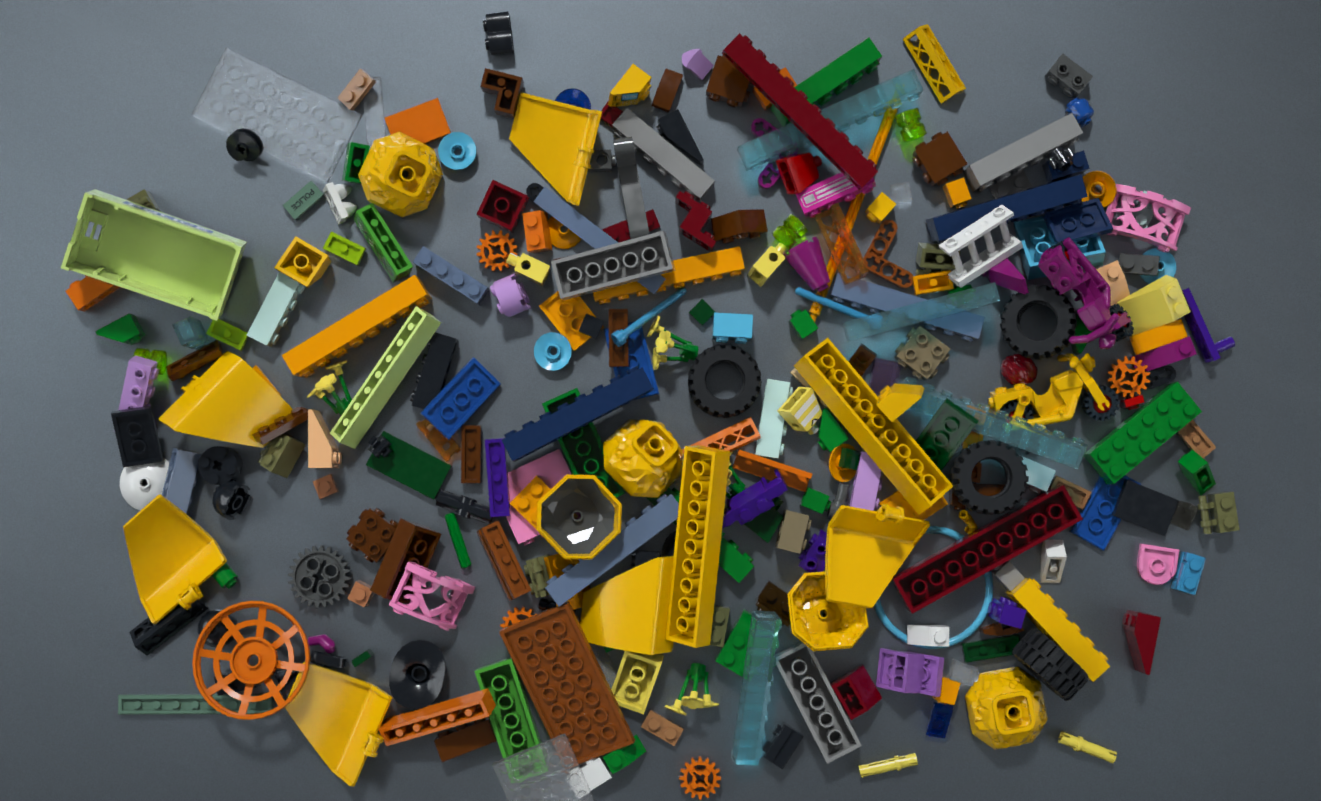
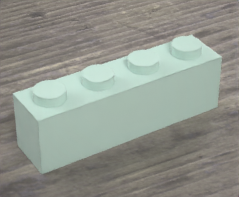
[247,271,305,347]
[755,379,793,459]

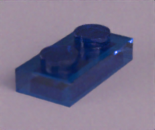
[926,702,953,739]

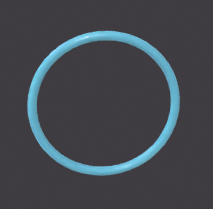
[874,526,993,649]

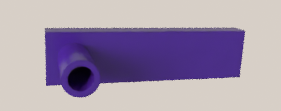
[1182,288,1235,363]
[485,438,510,517]

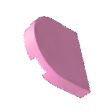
[1137,544,1179,585]

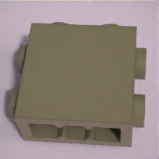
[894,326,950,381]

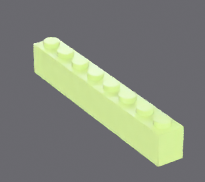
[330,306,441,449]

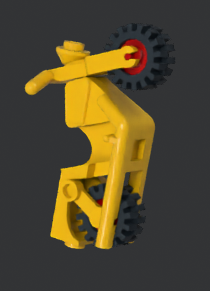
[988,353,1120,437]

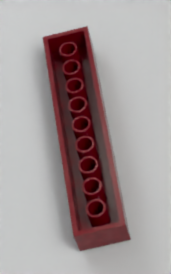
[892,485,1083,614]

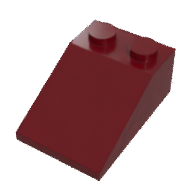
[1122,609,1161,675]

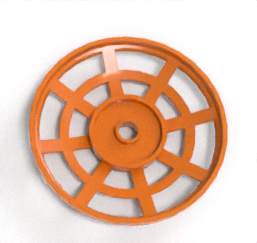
[192,601,310,720]

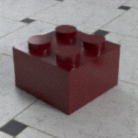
[476,180,529,233]

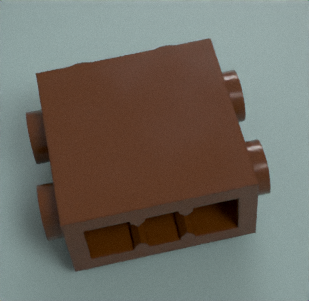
[706,55,753,108]
[912,131,967,187]
[346,507,398,563]

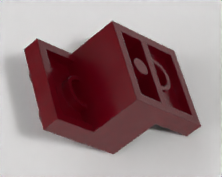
[675,191,716,252]

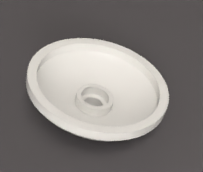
[120,458,170,511]

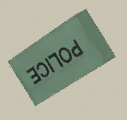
[282,181,325,220]

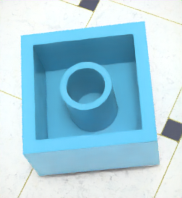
[712,312,753,344]

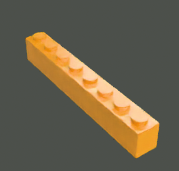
[593,246,745,305]

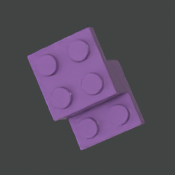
[876,648,944,697]

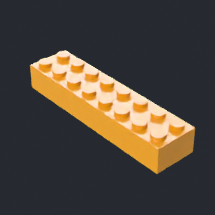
[282,275,432,378]

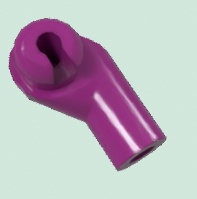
[308,634,335,653]

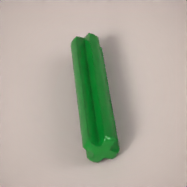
[445,513,471,568]

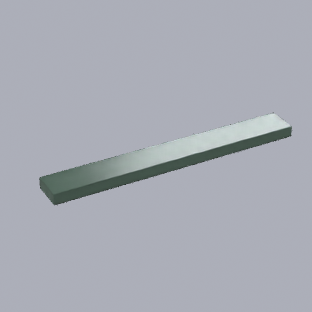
[118,694,274,715]

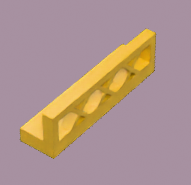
[903,24,966,103]

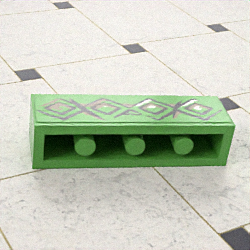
[354,203,413,283]

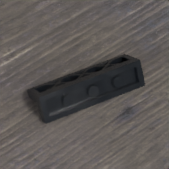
[129,599,209,656]

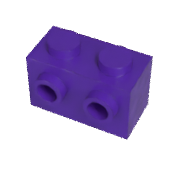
[798,529,827,573]
[988,596,1027,629]

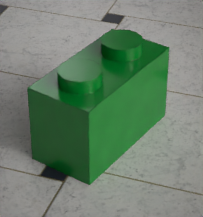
[342,142,370,184]

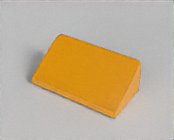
[913,270,954,295]

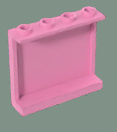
[506,449,581,546]

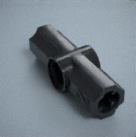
[436,490,493,524]

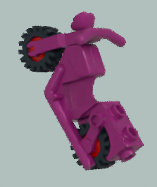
[1038,237,1134,349]

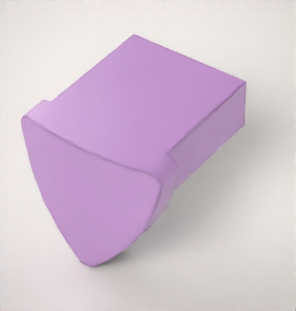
[682,49,714,80]

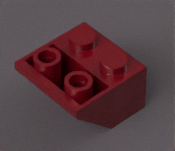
[830,664,882,720]

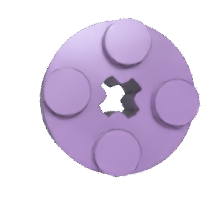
[490,273,531,317]

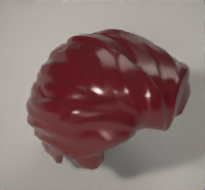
[1000,354,1038,386]

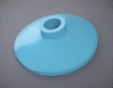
[438,132,476,170]
[1140,248,1176,284]
[534,332,572,371]

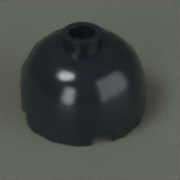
[212,481,250,520]
[198,608,238,647]

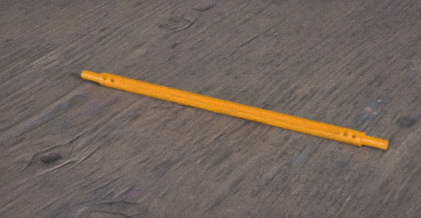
[809,83,905,322]

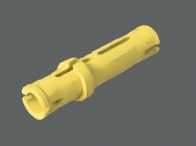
[1058,731,1117,764]
[858,753,918,778]

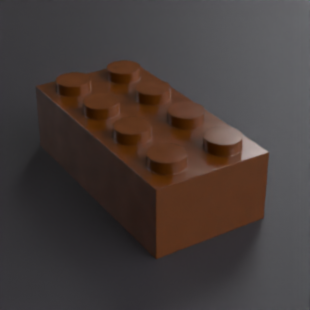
[370,518,441,604]

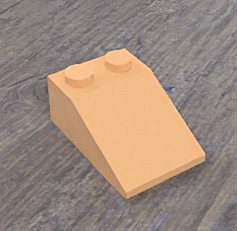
[1096,260,1130,306]
[308,409,342,468]

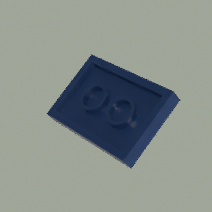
[1043,198,1113,244]

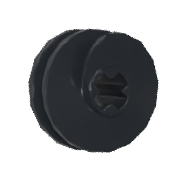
[226,128,264,161]

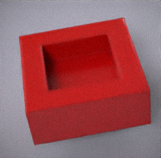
[1120,395,1144,411]

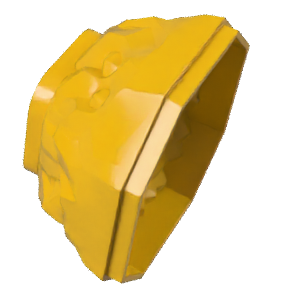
[358,131,443,218]
[603,419,683,498]
[787,571,869,651]
[965,666,1048,750]

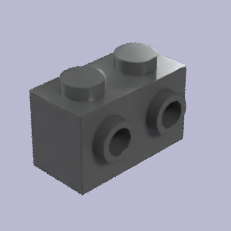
[1045,54,1093,99]

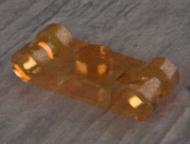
[416,418,461,462]

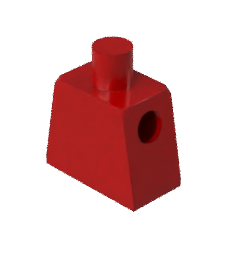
[776,152,822,194]

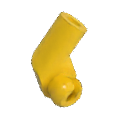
[959,510,978,534]

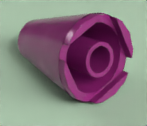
[783,236,830,292]

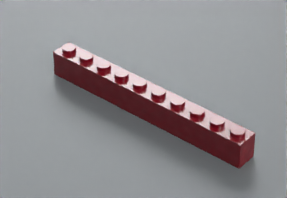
[722,33,878,190]

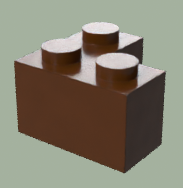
[480,68,524,119]
[711,209,768,244]

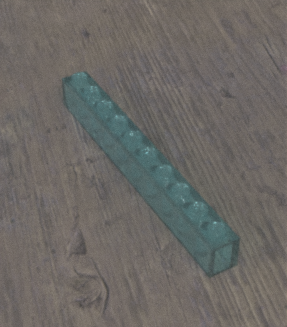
[737,69,923,171]
[898,377,1088,469]

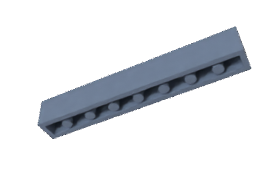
[829,273,985,342]
[545,494,679,606]

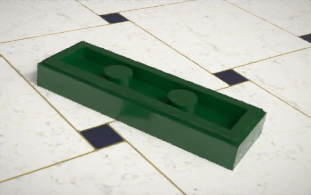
[961,634,1020,663]

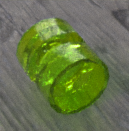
[895,108,927,142]
[772,214,808,250]
[133,348,167,375]

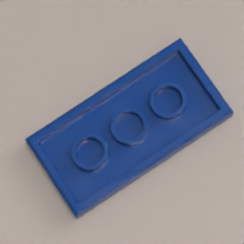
[604,321,659,400]
[420,357,501,440]
[1069,475,1141,551]

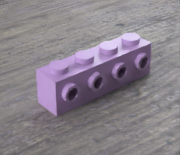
[114,355,159,432]

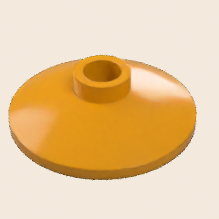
[1082,171,1117,208]
[548,216,581,249]
[829,444,856,482]

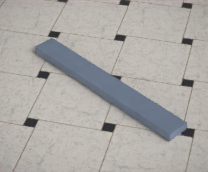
[533,187,666,295]

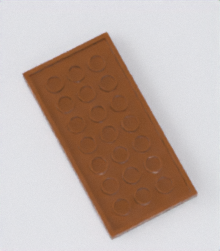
[499,601,635,769]

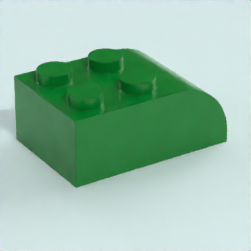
[715,609,777,681]

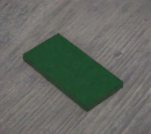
[916,398,979,471]
[366,431,452,500]

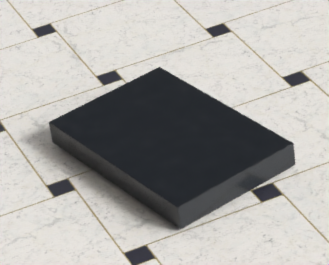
[111,406,163,467]
[1112,479,1179,536]

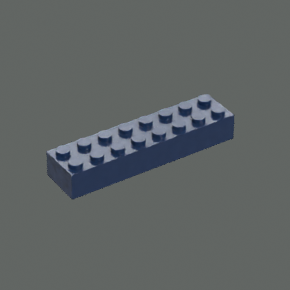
[926,174,1088,244]
[502,366,653,462]

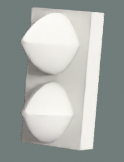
[322,182,357,225]

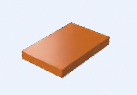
[385,98,451,144]

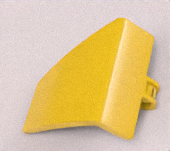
[509,93,602,206]
[159,351,293,448]
[123,494,227,624]
[825,504,930,609]
[580,556,674,655]
[285,662,392,787]

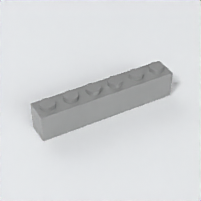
[612,108,715,201]

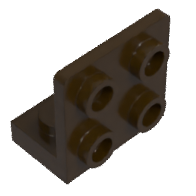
[756,580,790,627]

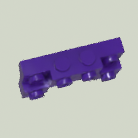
[722,469,788,529]

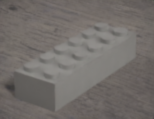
[963,113,1083,192]
[551,231,676,300]
[772,641,862,764]

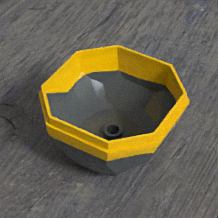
[537,474,622,560]

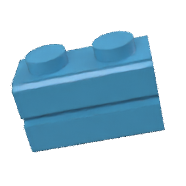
[1171,552,1206,595]

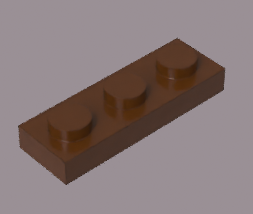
[608,309,629,367]
[166,340,223,382]
[252,407,308,445]
[461,425,481,483]

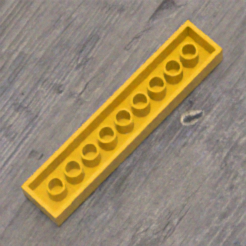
[794,338,953,515]
[665,445,730,648]

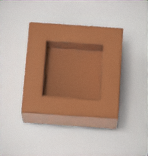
[312,474,339,499]

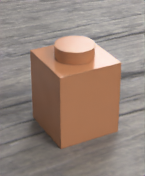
[347,580,375,607]

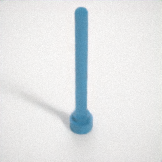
[611,287,687,347]
[795,287,883,331]

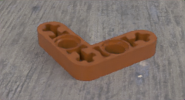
[862,220,913,289]

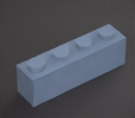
[413,246,490,306]
[162,448,201,515]

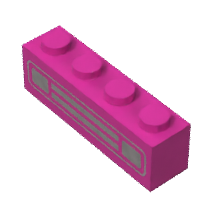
[796,173,876,218]

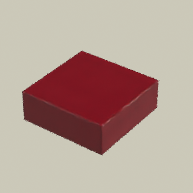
[600,102,623,127]

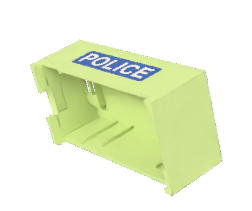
[61,189,247,321]

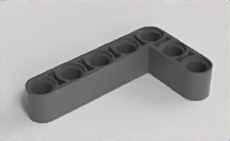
[613,137,649,239]

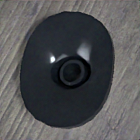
[389,640,446,709]

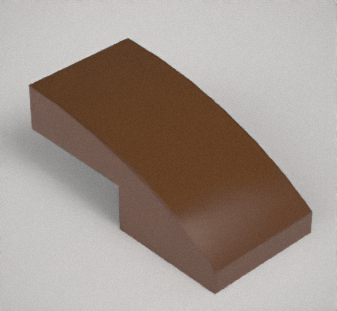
[651,68,683,112]
[848,343,877,377]
[979,622,1024,636]

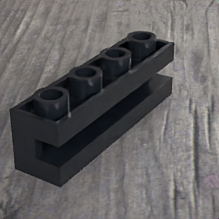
[410,332,458,409]

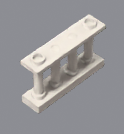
[939,205,1023,288]

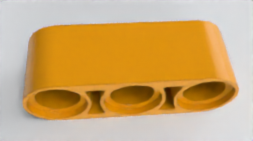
[1129,319,1188,355]

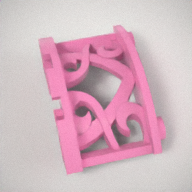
[1106,184,1191,253]
[389,562,475,631]

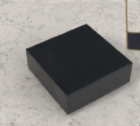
[579,313,604,339]

